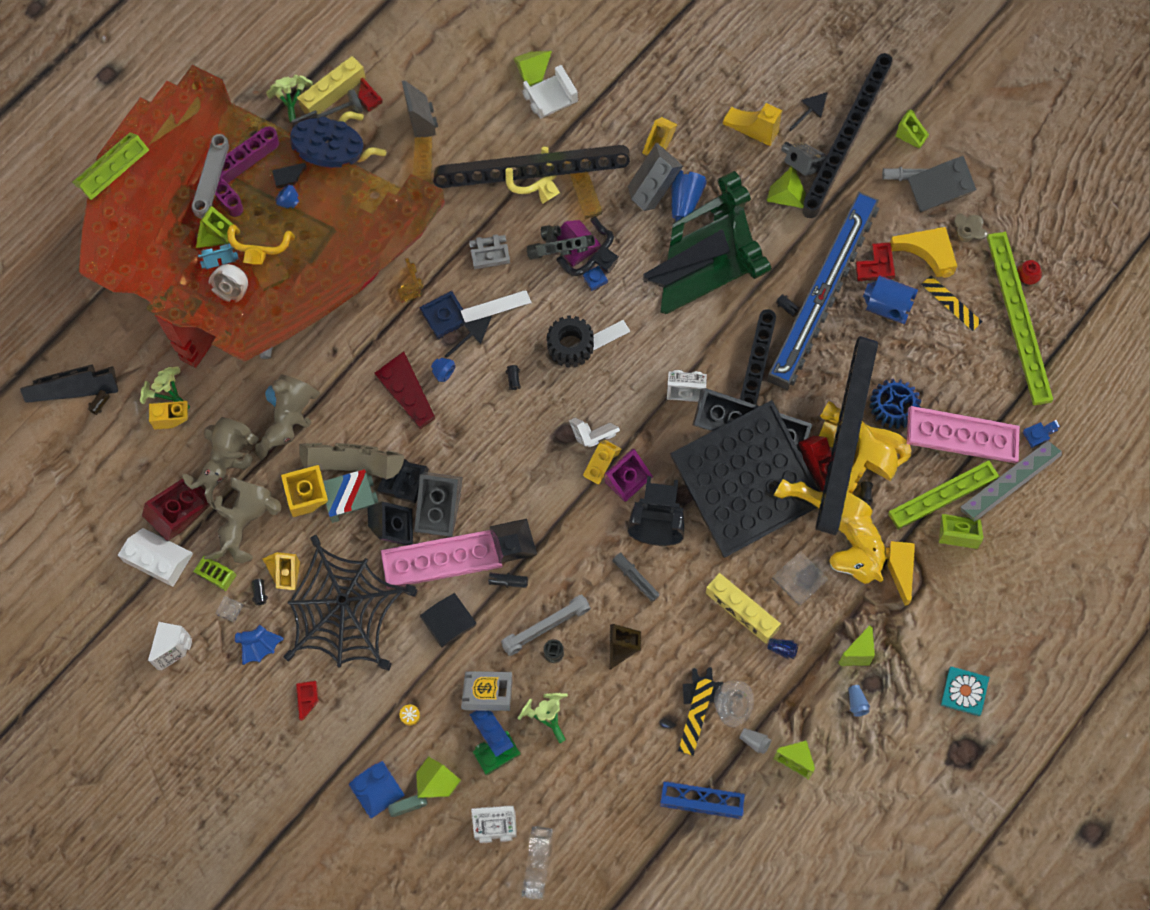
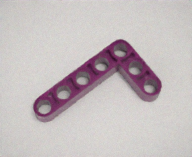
[214,126,279,217]

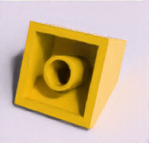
[281,465,328,517]

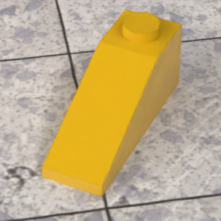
[885,541,915,606]

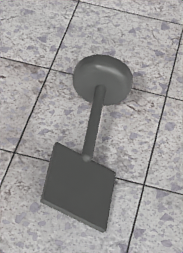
[291,89,363,127]

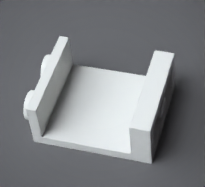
[522,65,578,119]

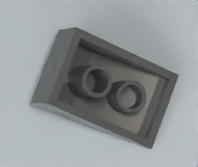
[402,81,438,140]
[907,156,977,212]
[414,472,463,537]

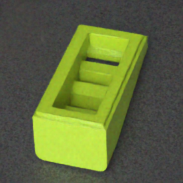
[193,556,237,591]

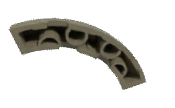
[299,443,404,479]

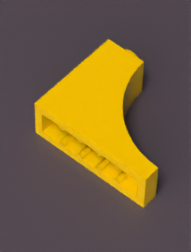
[723,103,782,146]
[890,227,957,278]

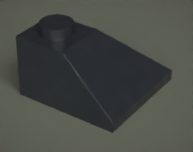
[367,501,413,545]
[489,518,537,563]

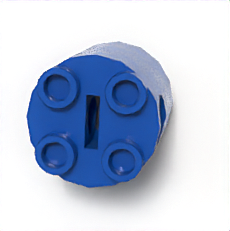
[863,275,918,325]

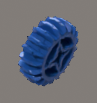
[869,378,921,429]

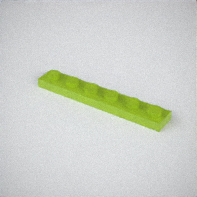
[888,460,999,530]

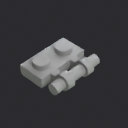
[469,234,510,269]

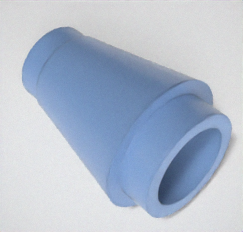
[848,685,870,717]

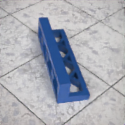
[660,781,745,819]

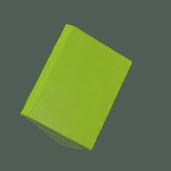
[938,514,984,549]
[838,625,875,666]
[773,740,815,779]

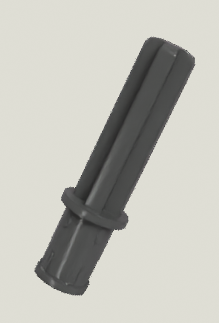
[612,552,659,601]

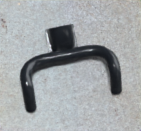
[556,216,619,276]

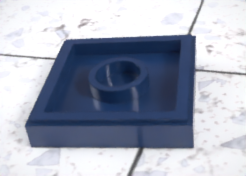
[419,291,465,339]

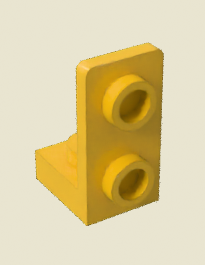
[583,440,622,484]

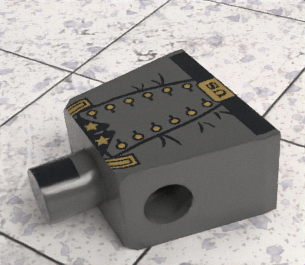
[781,142,827,176]

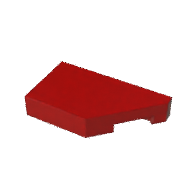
[358,78,383,112]
[296,681,319,721]

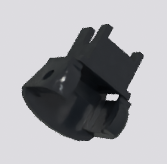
[628,476,684,546]

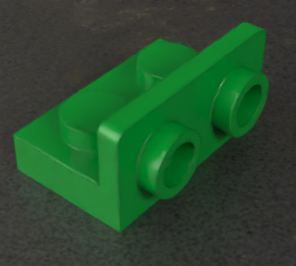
[473,731,521,776]

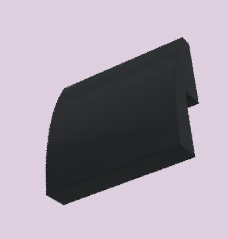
[377,459,429,503]
[420,593,477,648]

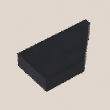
[272,163,307,189]

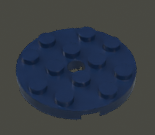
[290,117,363,168]

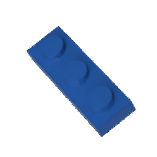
[469,710,513,756]

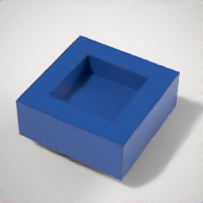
[583,265,608,291]

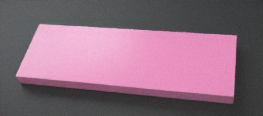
[906,406,1020,464]
[381,530,503,589]

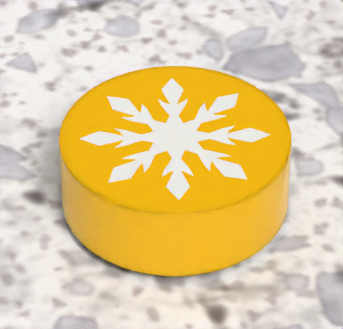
[399,704,420,726]

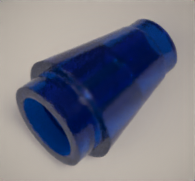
[767,638,798,660]

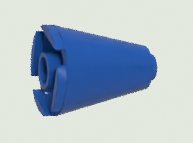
[671,170,707,222]

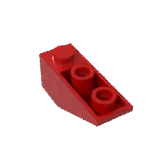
[799,435,831,491]

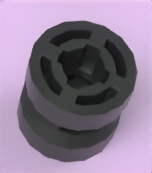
[544,639,564,663]

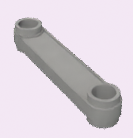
[192,134,229,219]
[501,595,591,656]

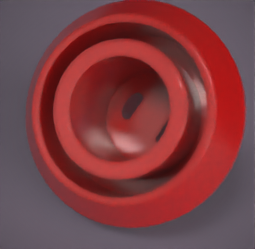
[1017,260,1042,285]

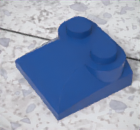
[349,761,405,819]

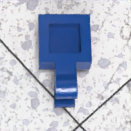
[1023,420,1060,448]

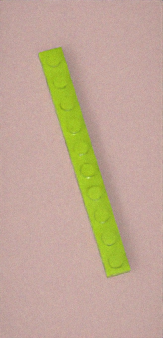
[987,232,1053,406]

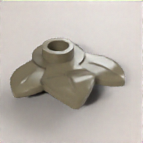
[954,213,988,242]

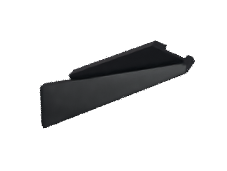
[643,229,730,288]
[20,364,118,403]

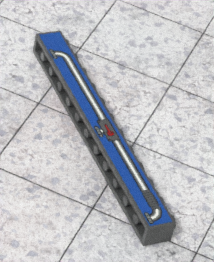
[767,192,880,390]

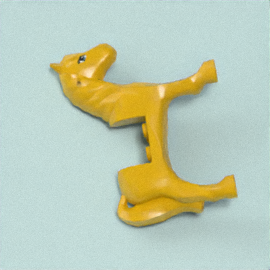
[774,401,911,584]

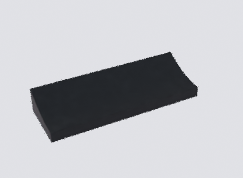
[692,388,812,456]

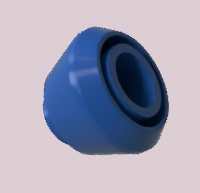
[275,185,299,209]
[431,358,455,382]

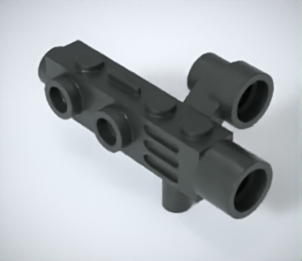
[527,225,595,260]

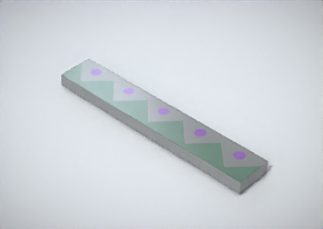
[961,441,1062,522]

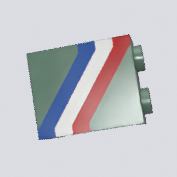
[323,469,379,523]

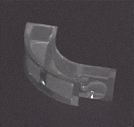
[521,826,553,899]

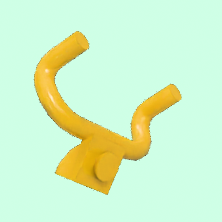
[227,225,295,265]

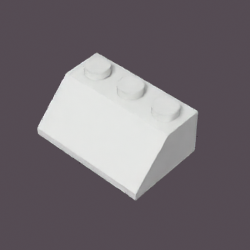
[118,528,193,587]

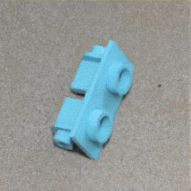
[198,244,239,270]

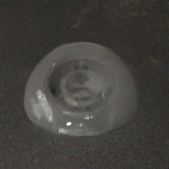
[714,681,754,728]

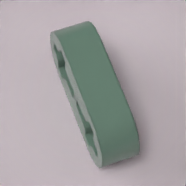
[388,795,428,817]

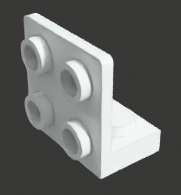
[569,418,620,447]

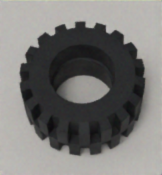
[547,316,594,368]

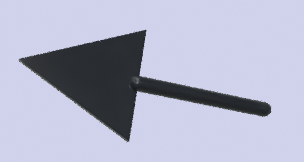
[789,92,828,131]
[445,316,492,358]

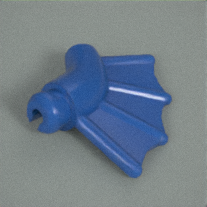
[235,625,284,665]

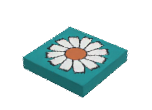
[940,666,990,717]

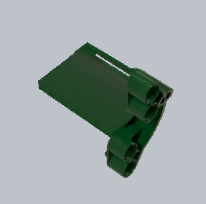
[660,171,772,314]

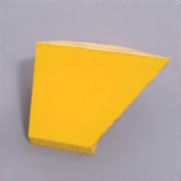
[262,552,300,590]

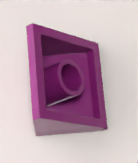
[557,220,601,267]
[605,448,653,502]

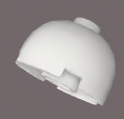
[208,264,248,302]

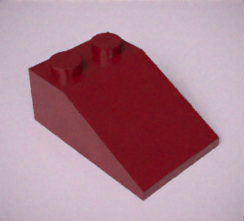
[142,475,210,541]

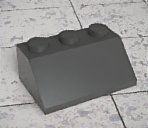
[628,143,683,211]

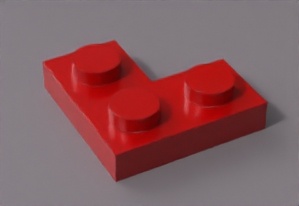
[855,242,895,281]

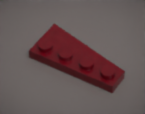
[374,351,435,430]

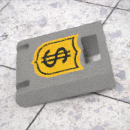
[461,671,513,711]

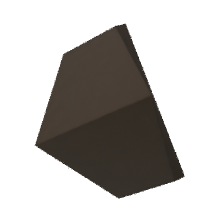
[610,624,641,670]

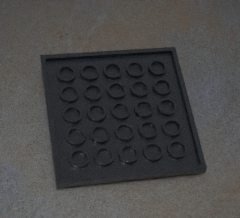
[670,400,820,558]

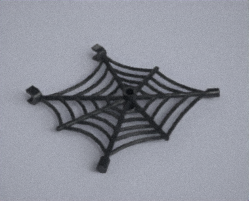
[283,535,418,671]

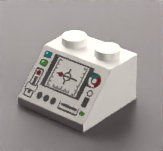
[667,370,707,402]
[148,622,192,670]
[472,806,517,843]

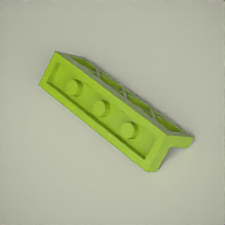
[72,133,149,200]

